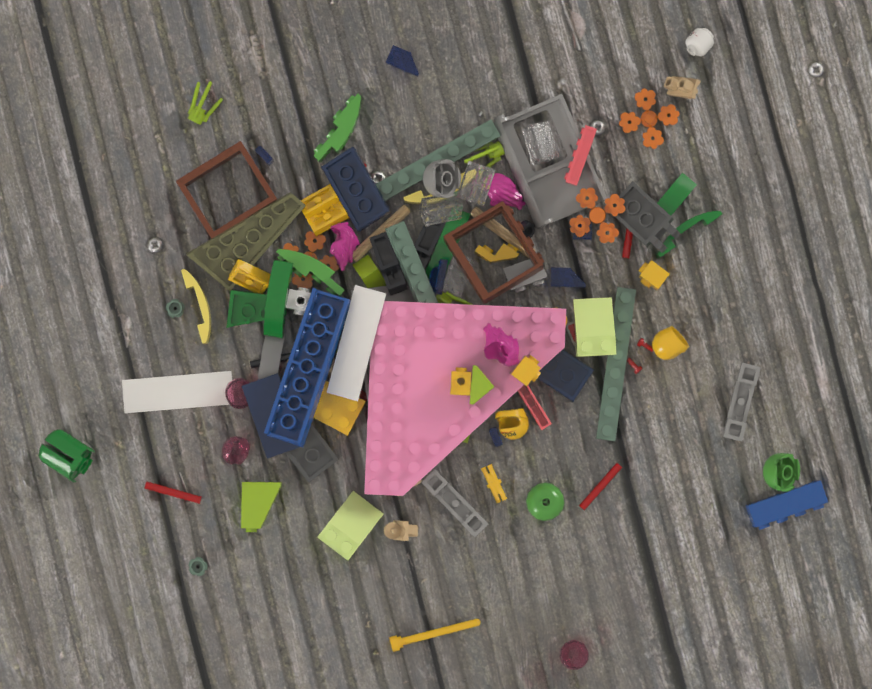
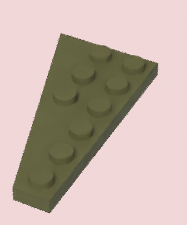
[186,192,306,291]

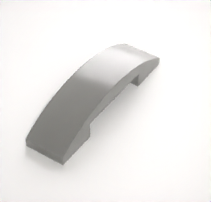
[258,334,286,380]
[723,362,761,442]
[421,469,489,537]

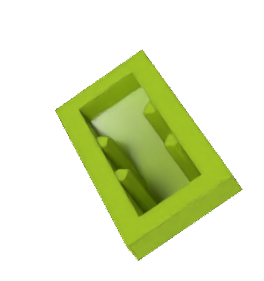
[352,255,386,288]
[469,365,494,405]

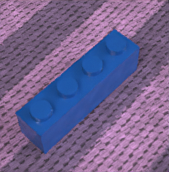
[745,480,828,530]

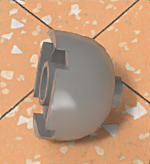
[423,159,461,198]

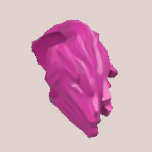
[484,173,525,210]
[329,222,360,271]
[483,323,519,367]

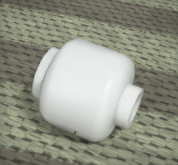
[685,28,714,56]

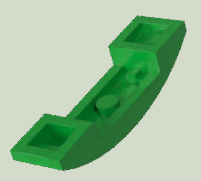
[657,172,697,216]
[426,207,471,284]
[656,211,723,259]
[264,260,293,338]

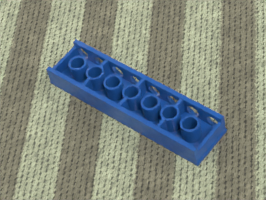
[264,288,351,447]

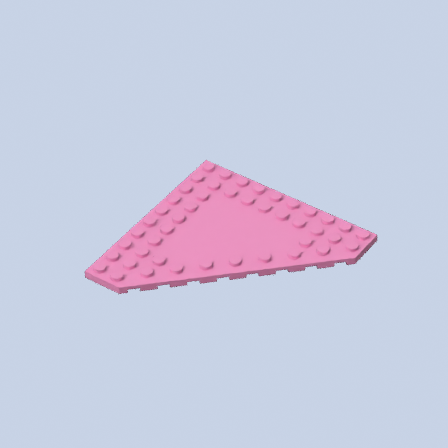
[364,301,566,496]

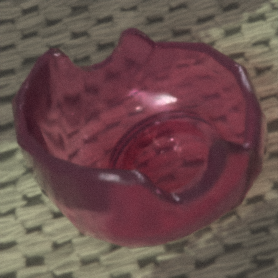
[225,378,250,409]
[222,436,250,465]
[559,640,589,670]

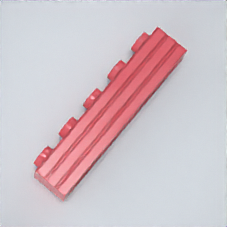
[564,125,597,186]
[517,385,552,430]

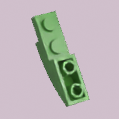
[314,94,361,163]
[276,249,345,296]

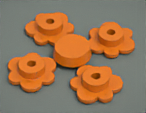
[619,88,680,149]
[569,188,625,243]
[284,231,339,289]

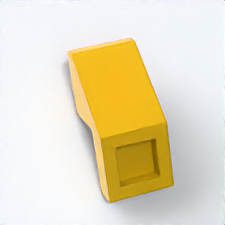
[474,243,519,264]

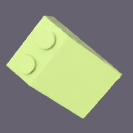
[573,297,616,357]
[317,491,383,560]

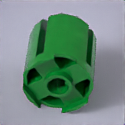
[38,429,95,483]

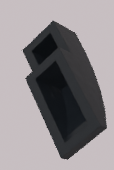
[414,215,446,270]
[369,232,408,296]

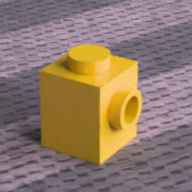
[638,260,670,290]
[510,355,541,386]
[450,367,471,396]

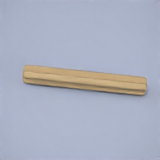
[353,205,410,262]
[470,207,535,258]

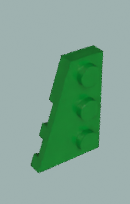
[226,290,288,328]

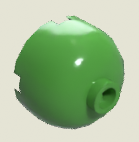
[763,453,800,492]
[526,482,564,521]

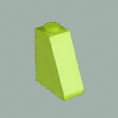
[241,482,282,532]

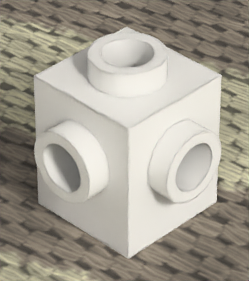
[286,287,311,316]

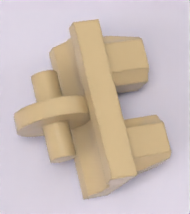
[664,76,701,99]
[384,520,418,541]

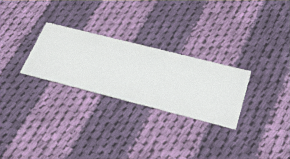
[327,285,386,401]
[122,371,234,413]

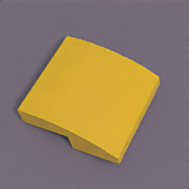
[300,184,349,236]

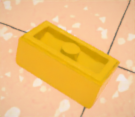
[228,259,271,294]

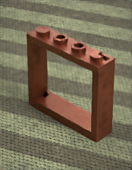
[176,141,278,239]
[443,201,544,305]

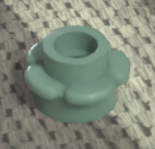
[166,299,185,318]
[188,557,207,576]

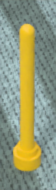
[389,619,481,652]

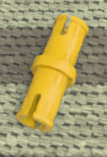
[481,464,508,504]

